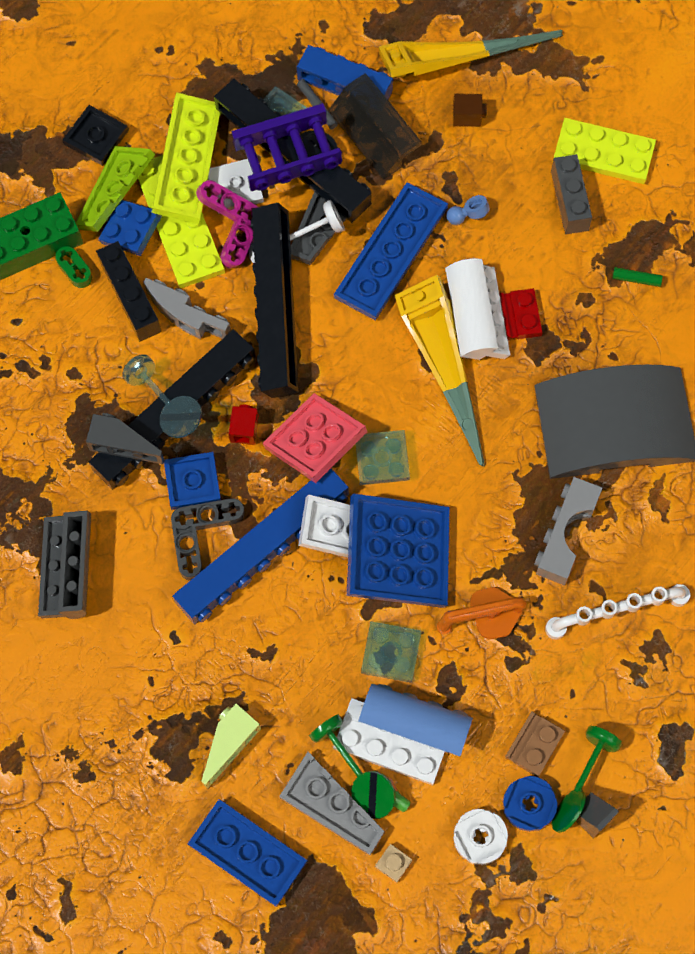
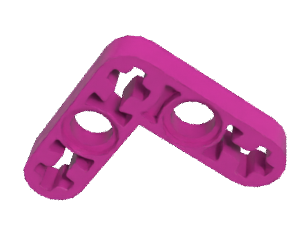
[196,180,258,268]

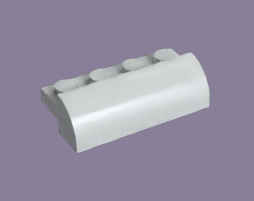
[445,259,510,360]

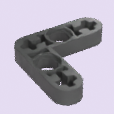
[171,499,245,580]

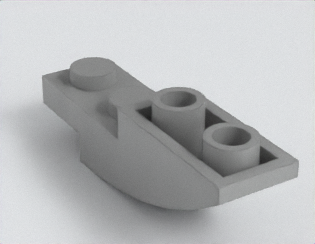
[144,278,231,339]

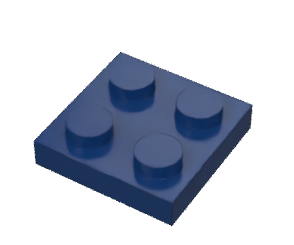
[98,200,162,256]
[164,452,221,510]

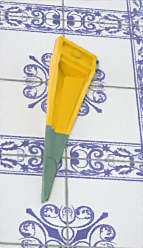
[379,30,563,78]
[394,275,485,467]

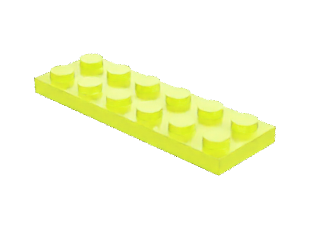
[151,92,220,224]
[138,155,225,289]

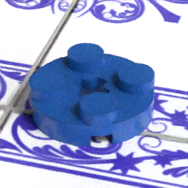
[503,776,557,832]

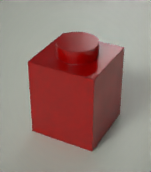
[228,404,259,445]

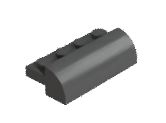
[38,511,91,619]

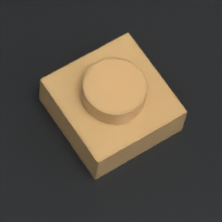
[375,844,412,883]

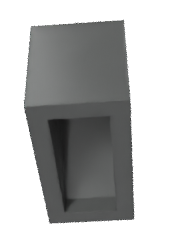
[576,793,619,838]

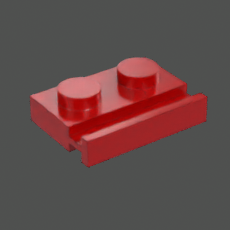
[499,288,542,341]

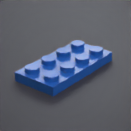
[188,799,308,907]

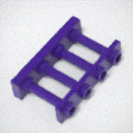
[231,103,342,191]

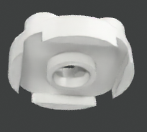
[453,809,508,865]

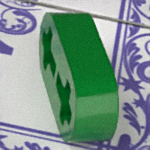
[55,246,92,288]

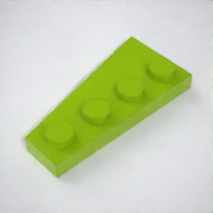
[76,146,155,232]

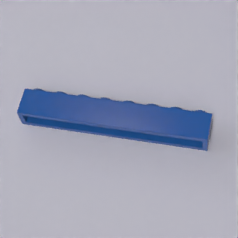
[172,469,349,625]

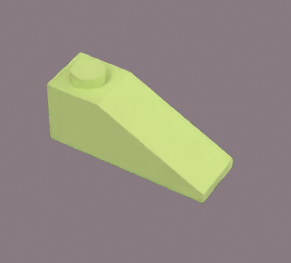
[202,704,261,788]

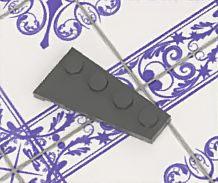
[291,192,346,265]

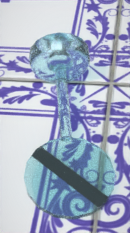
[122,355,202,438]

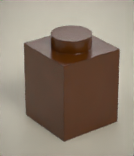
[453,94,487,127]

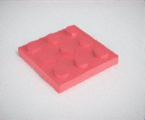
[263,393,368,483]

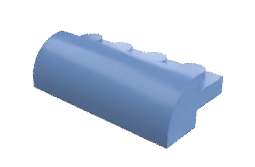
[358,684,473,756]

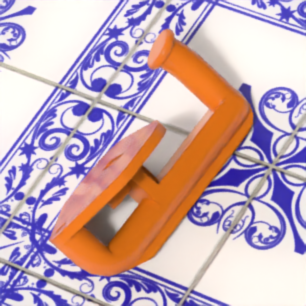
[437,587,526,640]

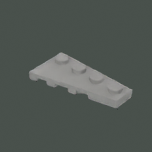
[279,752,384,856]

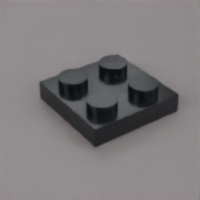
[62,105,129,166]

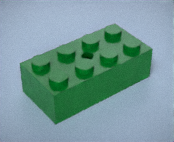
[0,192,84,280]

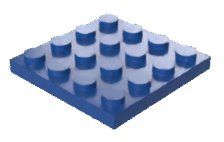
[347,494,450,608]

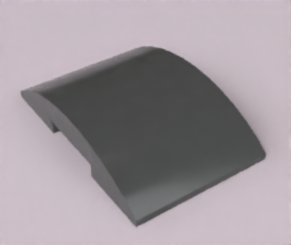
[534,365,695,479]

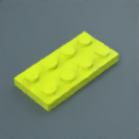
[553,118,656,185]

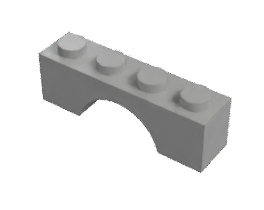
[534,477,602,586]

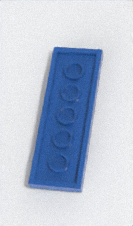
[334,182,448,321]

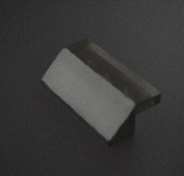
[328,73,421,180]

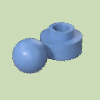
[446,195,490,225]

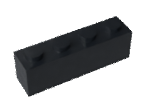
[96,241,162,342]

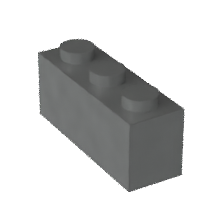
[551,154,592,235]

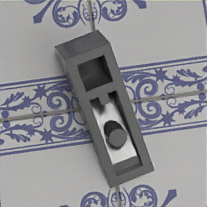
[86,413,164,464]

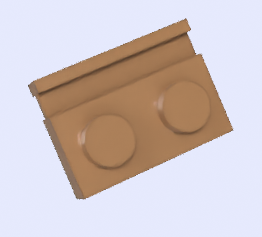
[505,711,565,777]

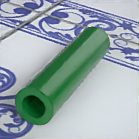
[612,267,663,287]

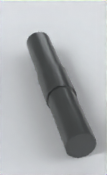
[297,79,338,129]

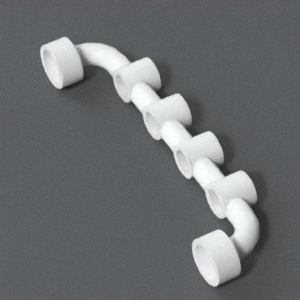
[545,584,690,640]

